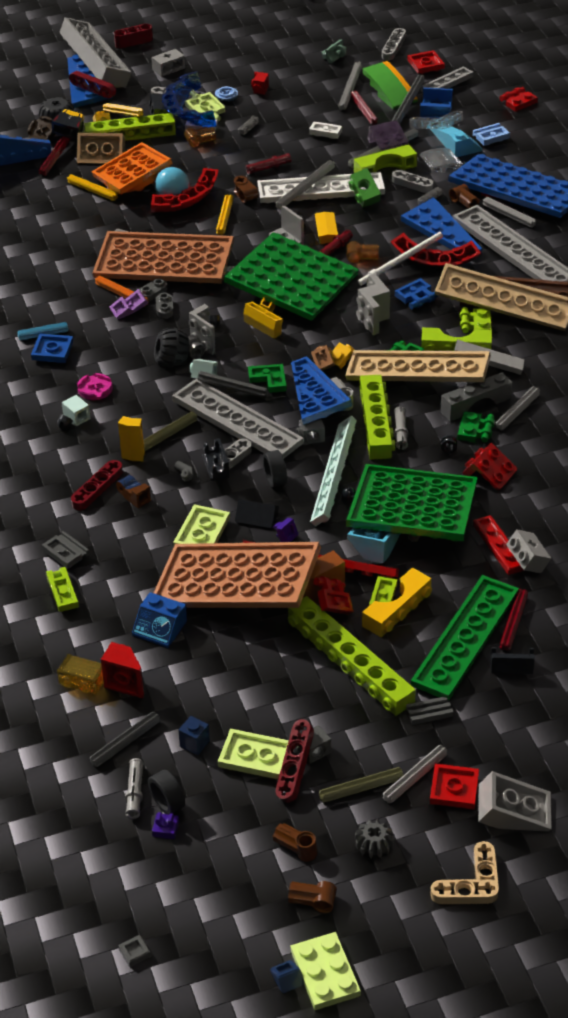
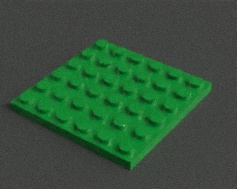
[224,232,359,321]
[346,464,477,541]

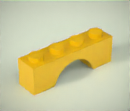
[362,568,432,637]

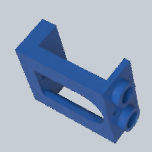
[420,87,453,120]

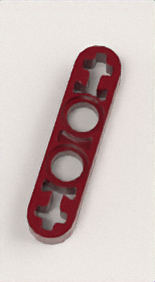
[69,71,116,98]
[71,460,123,510]
[276,719,314,803]

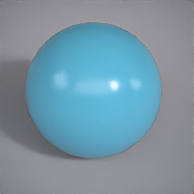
[154,167,190,195]

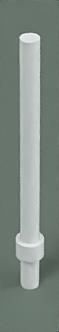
[358,232,443,286]

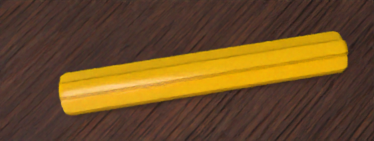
[103,103,144,117]
[67,174,118,201]
[216,194,233,235]

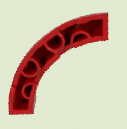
[151,168,219,213]
[390,232,481,268]

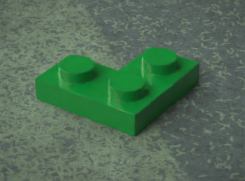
[248,364,287,393]

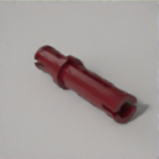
[246,153,291,175]
[319,229,353,256]

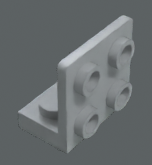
[269,206,304,245]
[189,304,216,355]

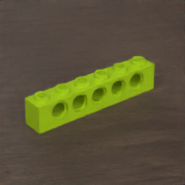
[84,113,176,141]
[360,375,395,460]

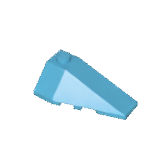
[429,122,482,158]
[347,528,401,564]

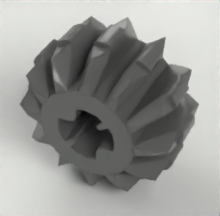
[355,819,394,858]

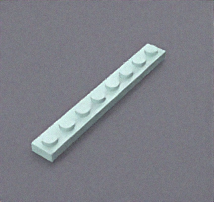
[310,416,357,527]

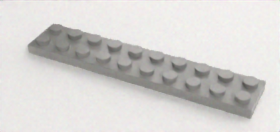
[453,205,568,282]

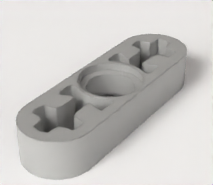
[392,170,433,193]
[224,439,252,470]

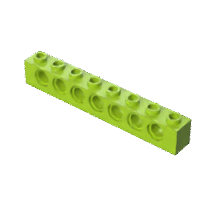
[288,596,416,716]

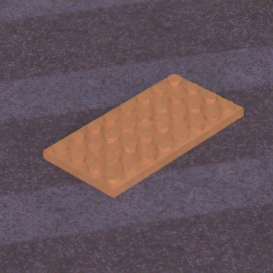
[92,231,234,284]
[154,542,321,608]

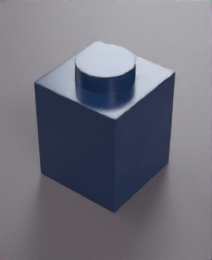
[178,716,210,755]

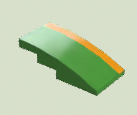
[363,61,418,109]

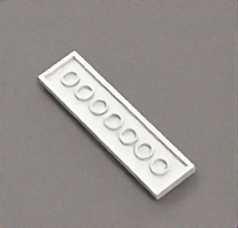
[258,172,385,203]

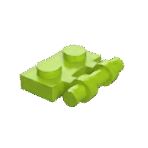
[460,307,491,333]

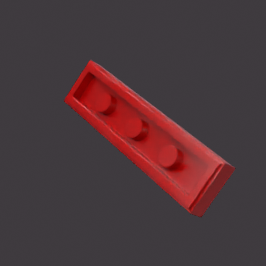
[473,515,524,575]

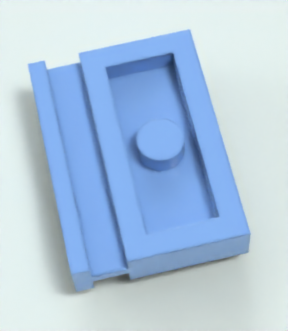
[473,123,510,146]

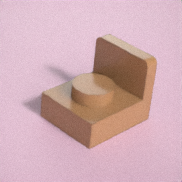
[311,345,335,371]

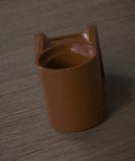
[234,176,259,203]

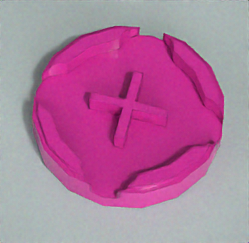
[77,373,113,400]

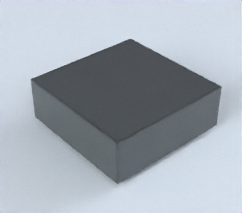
[118,935,151,967]

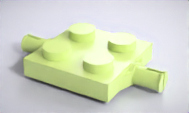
[185,90,225,122]

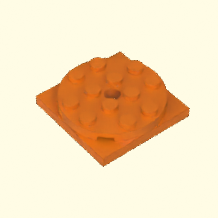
[92,142,173,195]

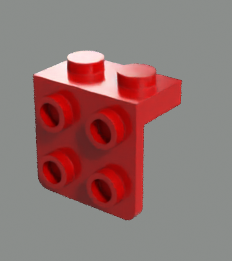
[462,443,517,490]

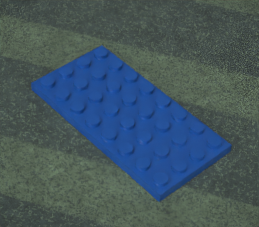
[448,154,568,218]

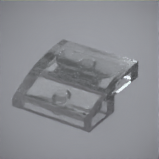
[420,148,462,173]

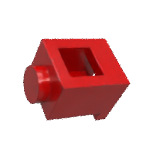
[251,72,269,95]

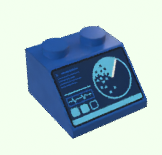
[132,592,187,648]

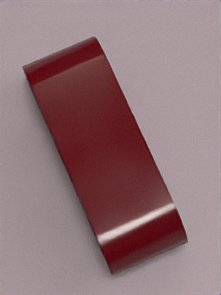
[114,24,153,48]

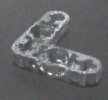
[409,111,463,129]

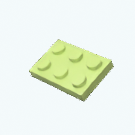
[173,504,230,546]
[218,729,289,779]
[290,932,361,1010]

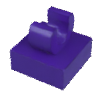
[273,518,299,542]
[152,812,179,839]

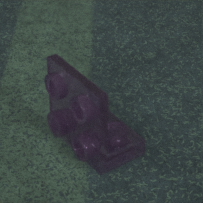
[367,120,408,150]

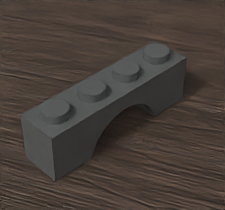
[441,373,512,422]

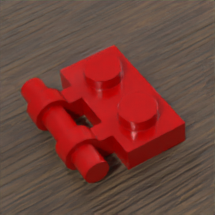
[499,87,538,112]
[313,576,353,615]

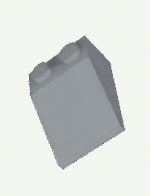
[478,771,551,831]

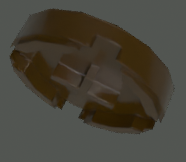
[27,116,55,141]

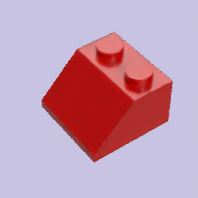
[101,642,144,699]

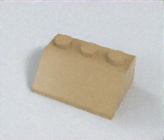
[77,133,125,164]

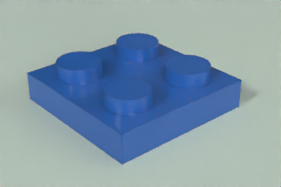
[31,334,74,363]

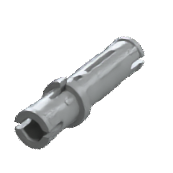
[394,407,408,450]
[125,758,143,819]

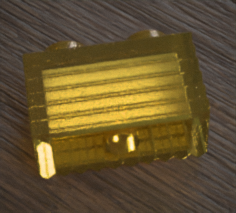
[57,654,104,694]

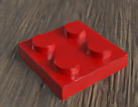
[407,50,445,74]
[430,764,479,809]

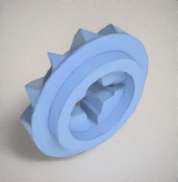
[215,86,238,102]

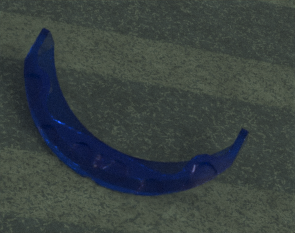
[162,71,217,127]

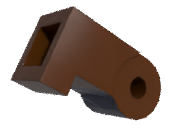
[116,475,151,508]

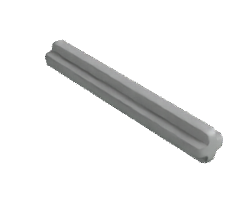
[483,197,536,228]
[495,386,540,431]
[383,745,447,804]

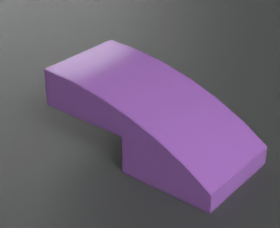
[109,289,148,319]

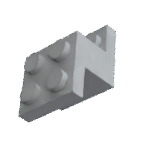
[356,273,390,335]

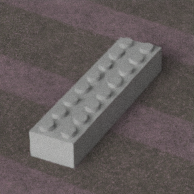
[59,17,132,88]

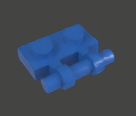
[395,278,439,310]

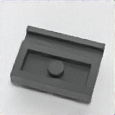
[42,531,89,569]

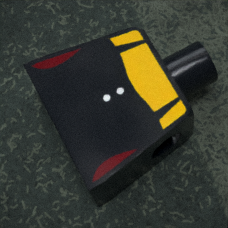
[52,108,84,140]

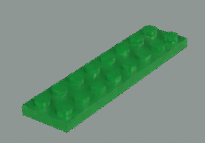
[411,575,519,701]

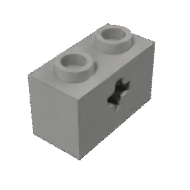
[152,49,185,77]
[506,529,552,573]

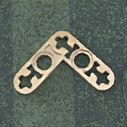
[430,841,499,904]

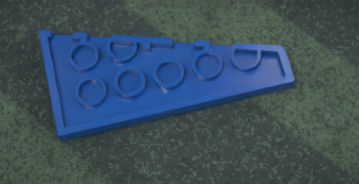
[291,356,352,425]

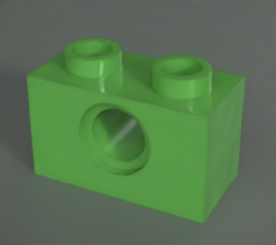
[348,168,381,208]

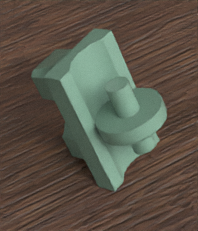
[322,40,347,63]

